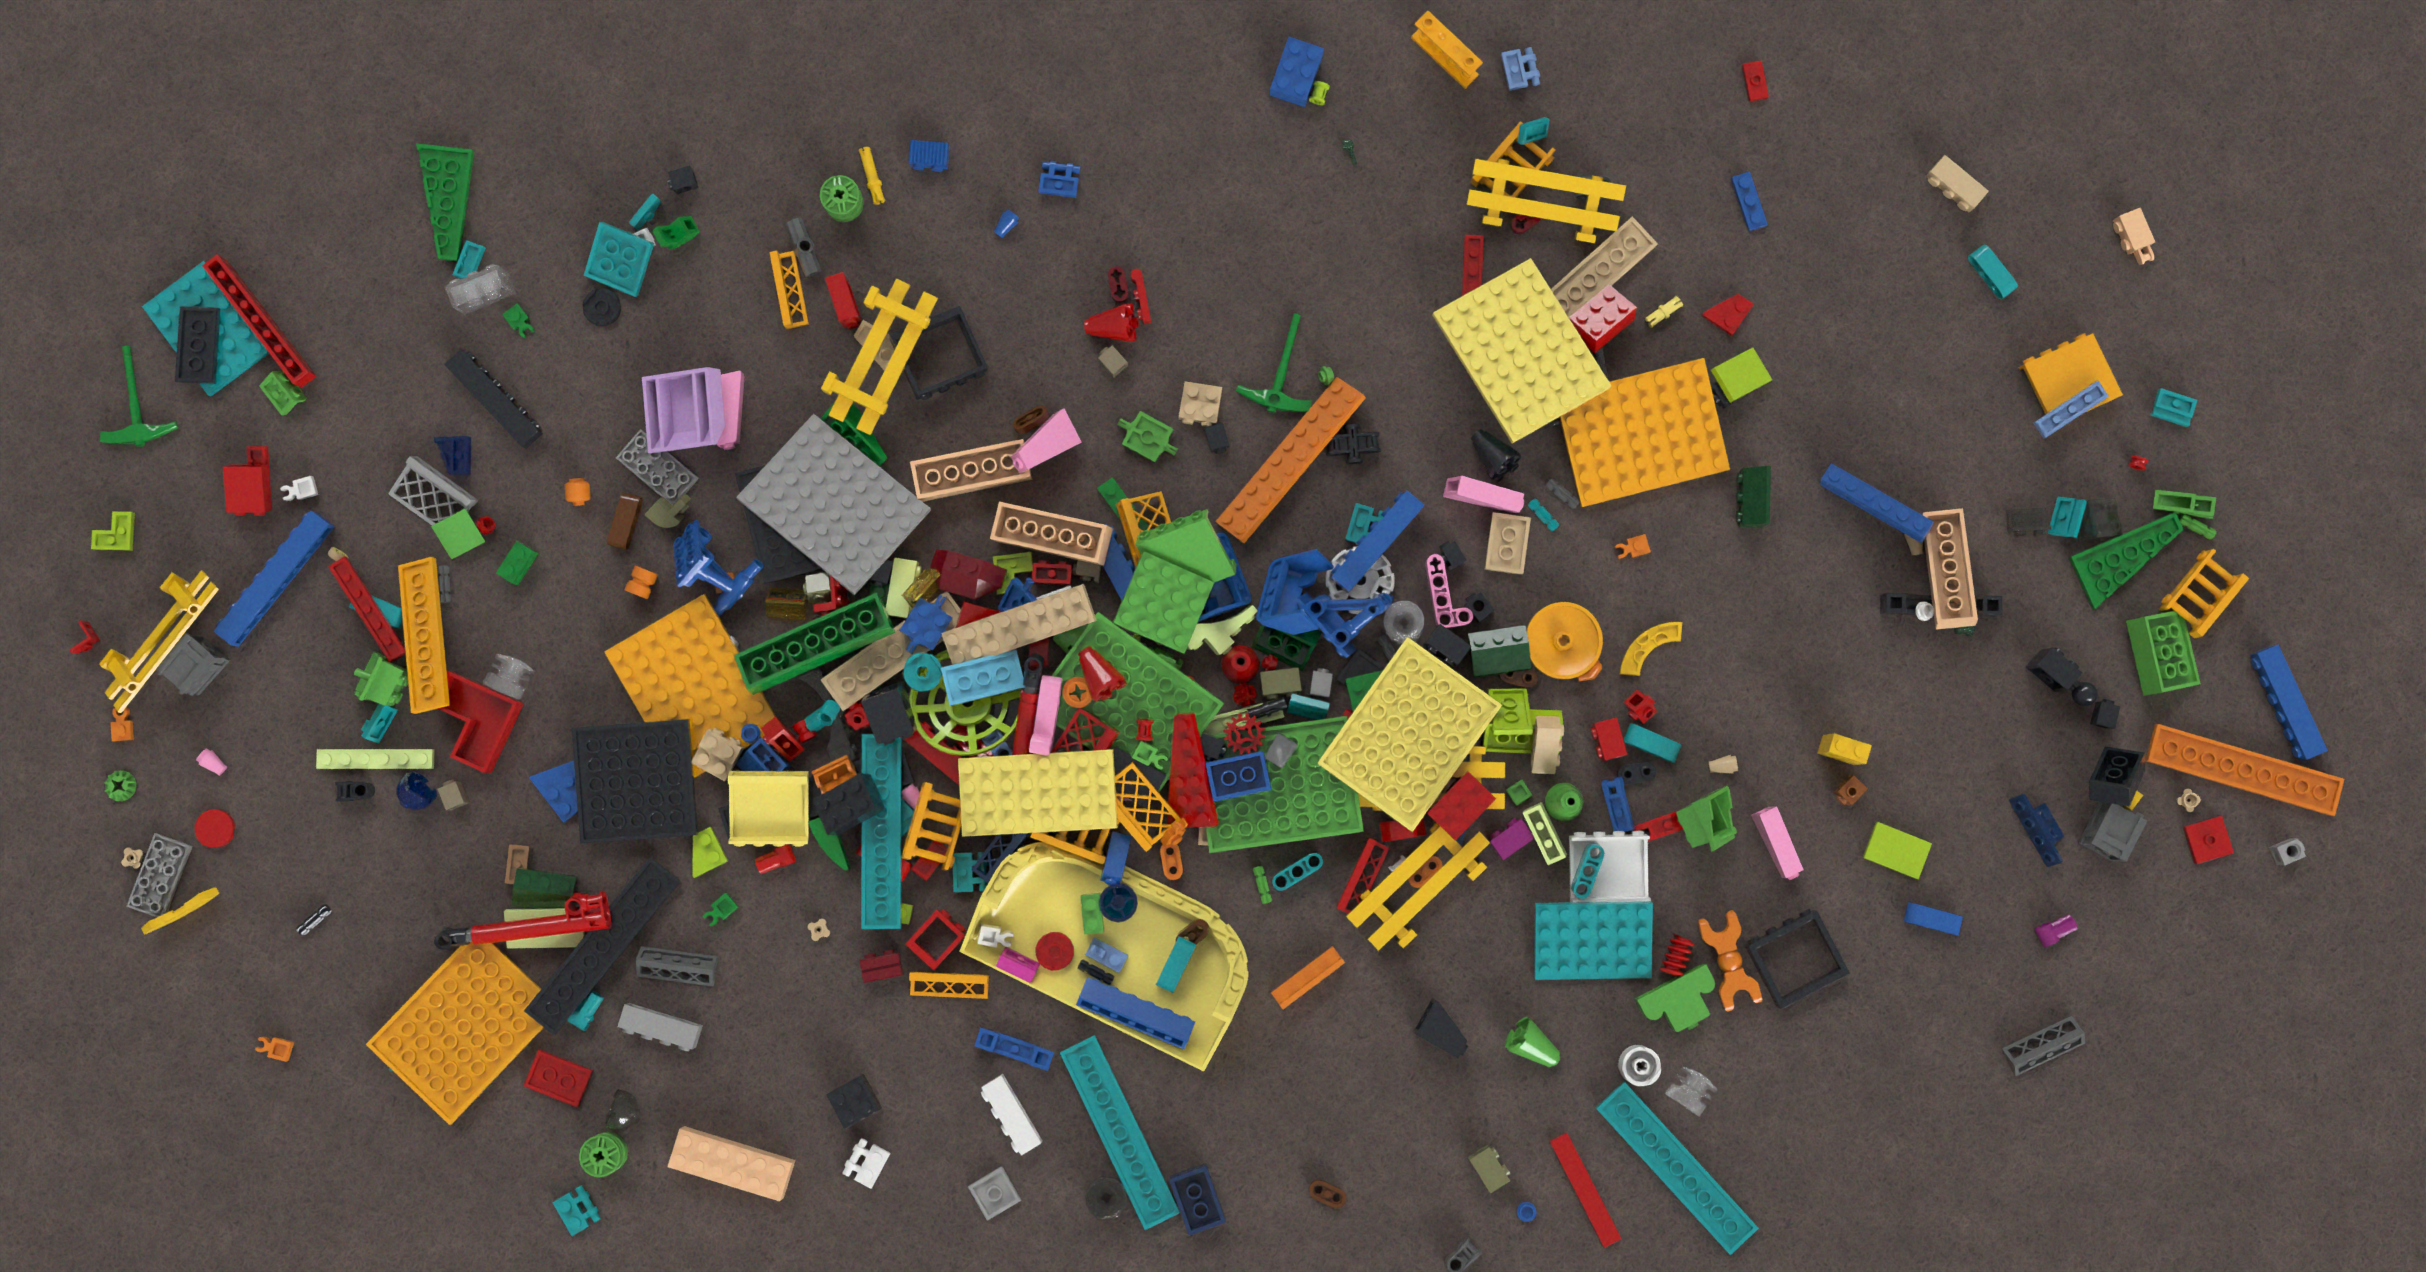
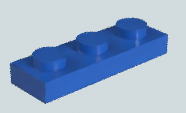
[1731,172,1768,232]

